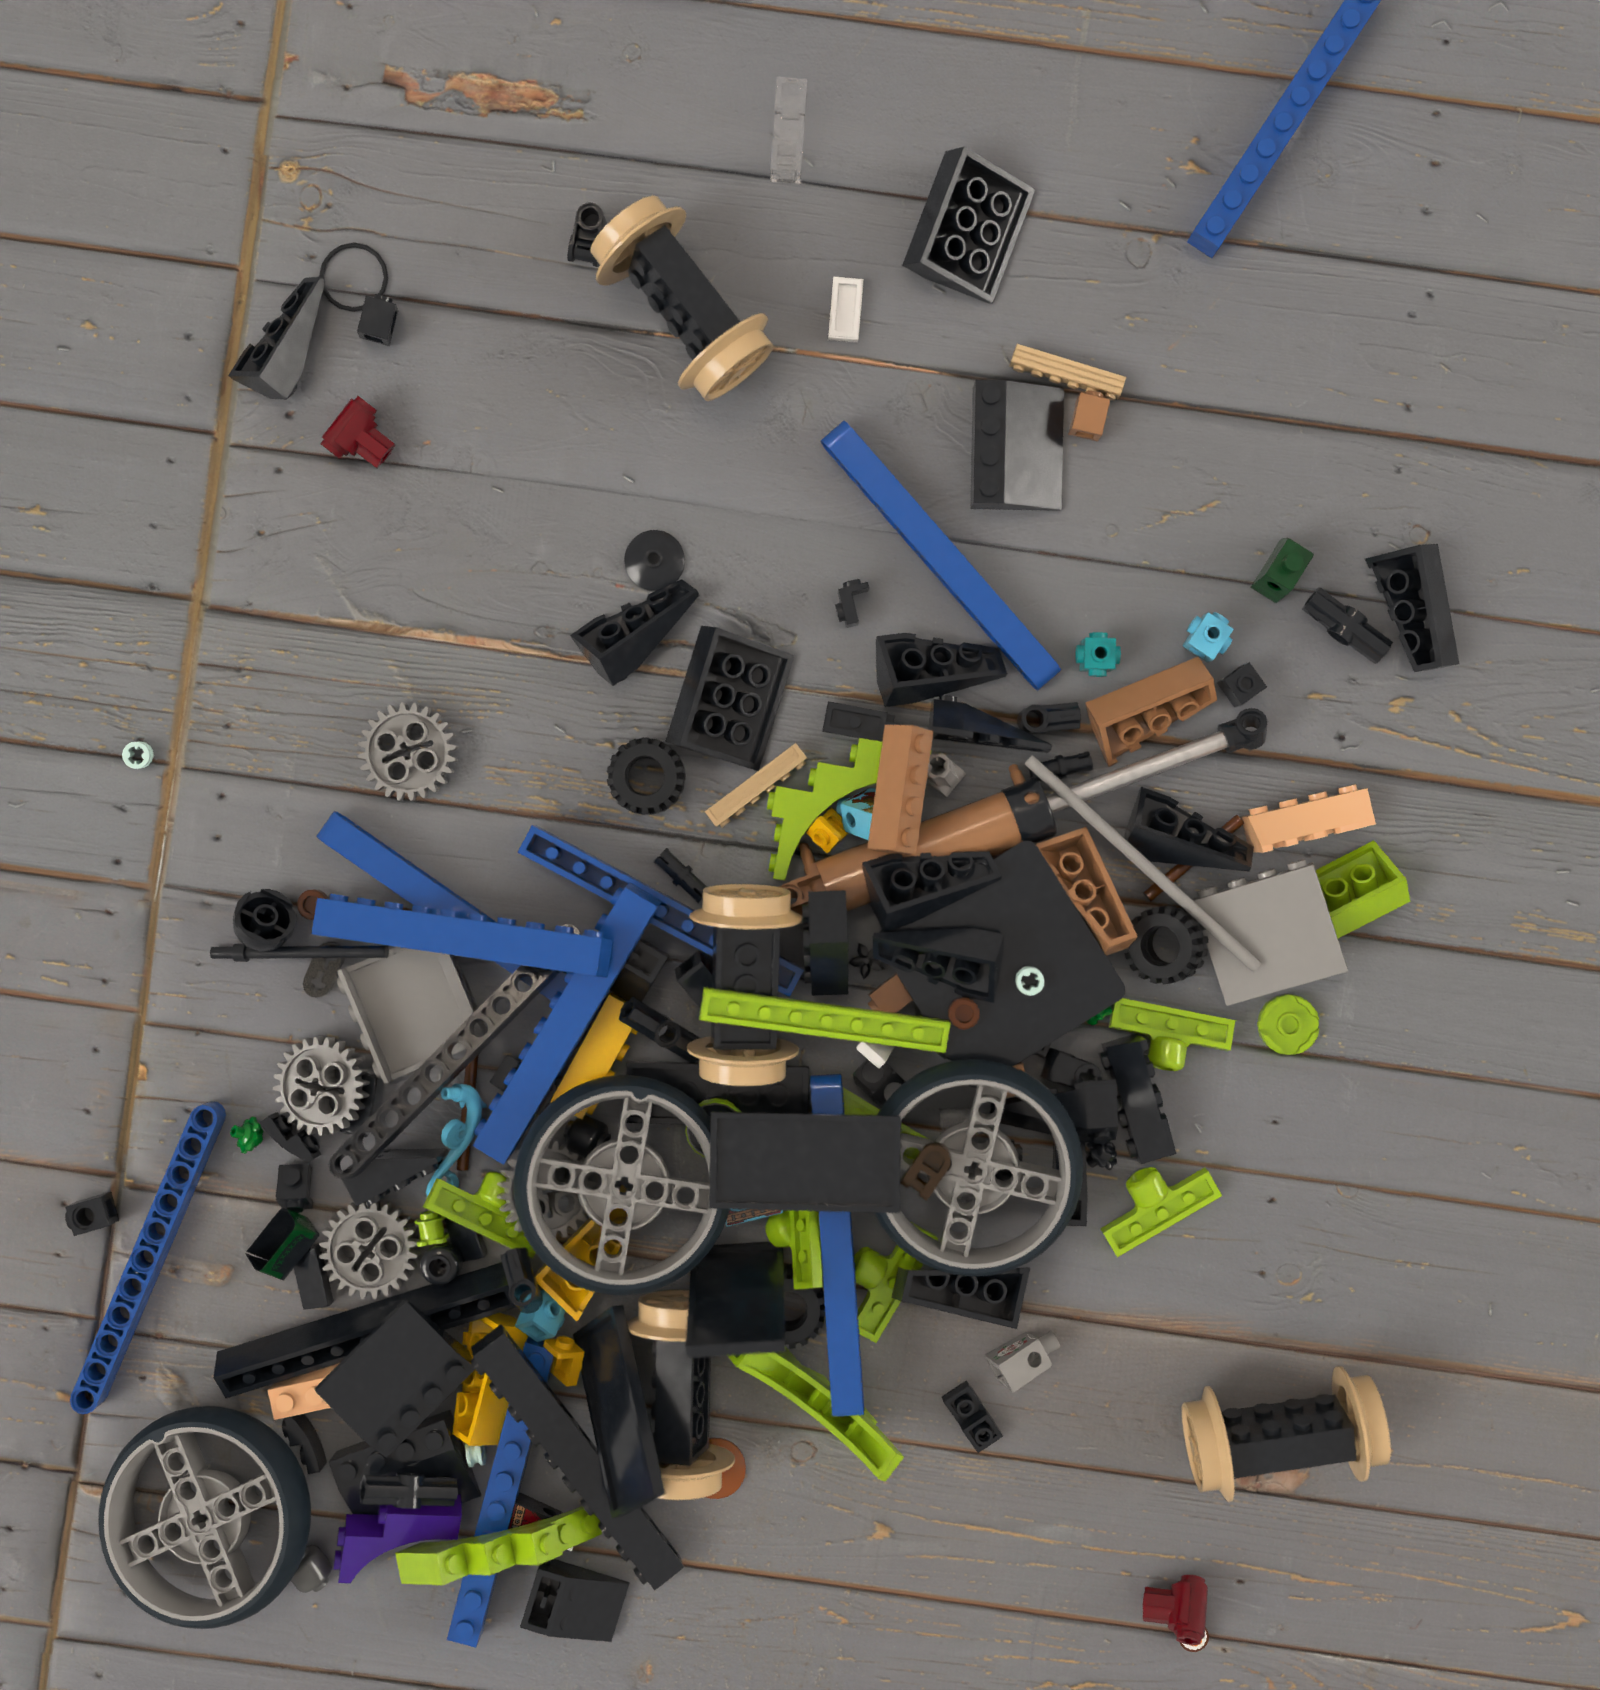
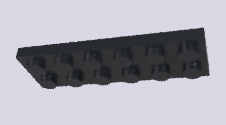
[625,1061,809,1125]

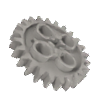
[357,702,458,801]
[273,1036,370,1136]
[497,1140,596,1239]
[319,1201,420,1299]

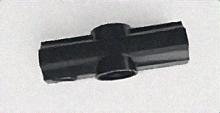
[1302,587,1393,664]
[619,997,700,1064]
[359,1473,458,1508]

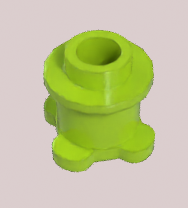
[415,1210,449,1247]

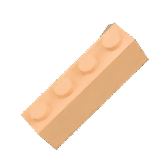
[1241,784,1376,853]
[267,1363,340,1420]

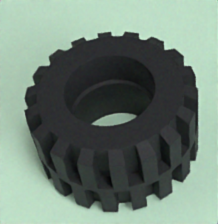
[607,738,686,815]
[1124,905,1209,984]
[784,1264,825,1349]

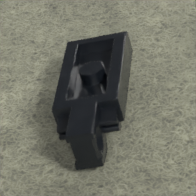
[822,701,904,742]

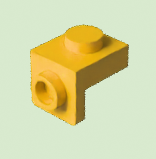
[806,807,849,854]
[543,1336,585,1387]

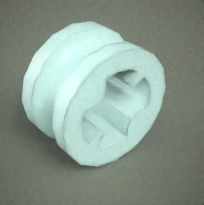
[122,741,154,769]
[1015,966,1044,996]
[465,1444,486,1468]

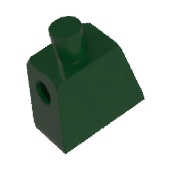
[1250,538,1314,603]

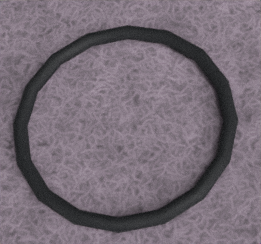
[319,243,388,312]

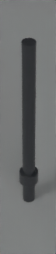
[210,943,389,962]

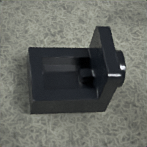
[835,579,869,628]
[276,1163,313,1213]

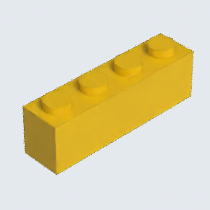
[550,993,638,1120]

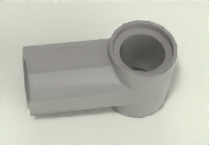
[927,753,966,797]

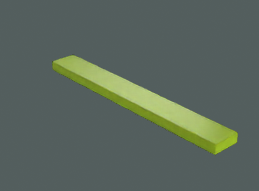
[699,987,951,1053]

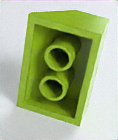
[1316,840,1411,939]

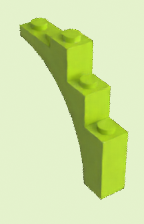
[767,738,932,881]
[727,1347,904,1482]
[395,1506,602,1585]

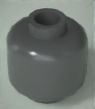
[290,1545,332,1593]

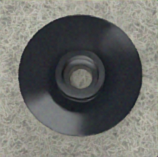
[624,530,685,591]

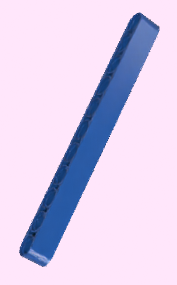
[820,421,1061,691]
[317,811,606,1018]
[810,1074,864,1417]
[70,1101,226,1414]

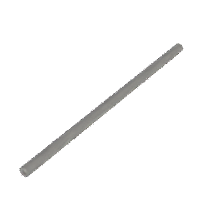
[1024,755,1262,972]

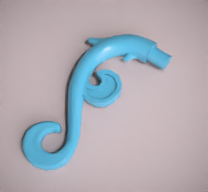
[426,1083,487,1197]

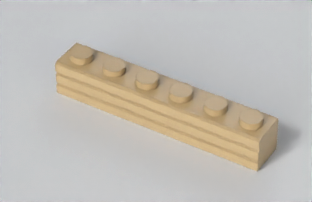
[1010,344,1126,400]
[705,743,807,827]

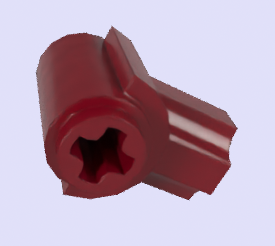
[320,395,395,469]
[1143,1575,1208,1645]

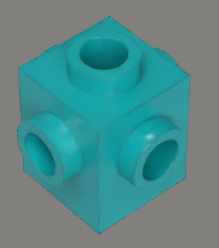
[1075,632,1121,677]

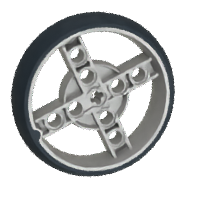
[875,1059,1083,1276]
[514,1075,729,1295]
[98,1406,311,1629]

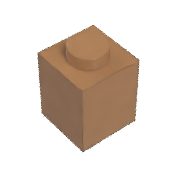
[1068,390,1110,441]
[867,973,913,1013]

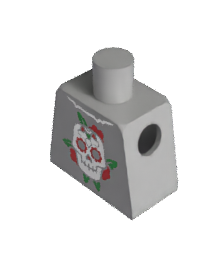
[984,1331,1060,1393]

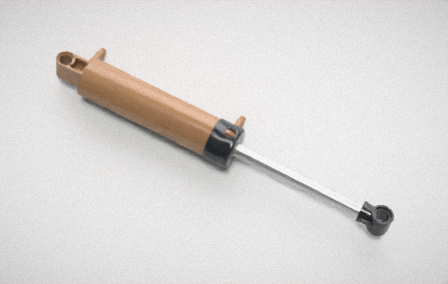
[779,708,1267,916]

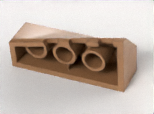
[1085,657,1217,767]
[867,725,933,855]
[1036,827,1138,956]

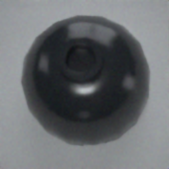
[233,889,297,951]

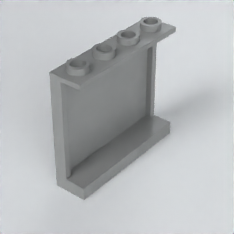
[1193,859,1348,1006]
[337,947,487,1084]

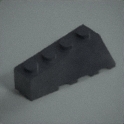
[1365,544,1459,672]
[1099,1033,1176,1164]
[891,1267,1030,1329]

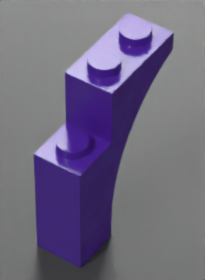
[333,1494,462,1583]

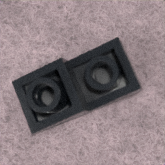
[259,1112,321,1162]
[942,1380,1003,1453]
[282,1414,327,1474]

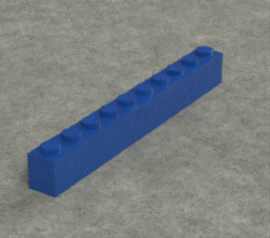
[1187,0,1381,258]
[518,825,804,998]
[472,882,662,1165]
[311,894,613,978]
[447,1337,554,1648]

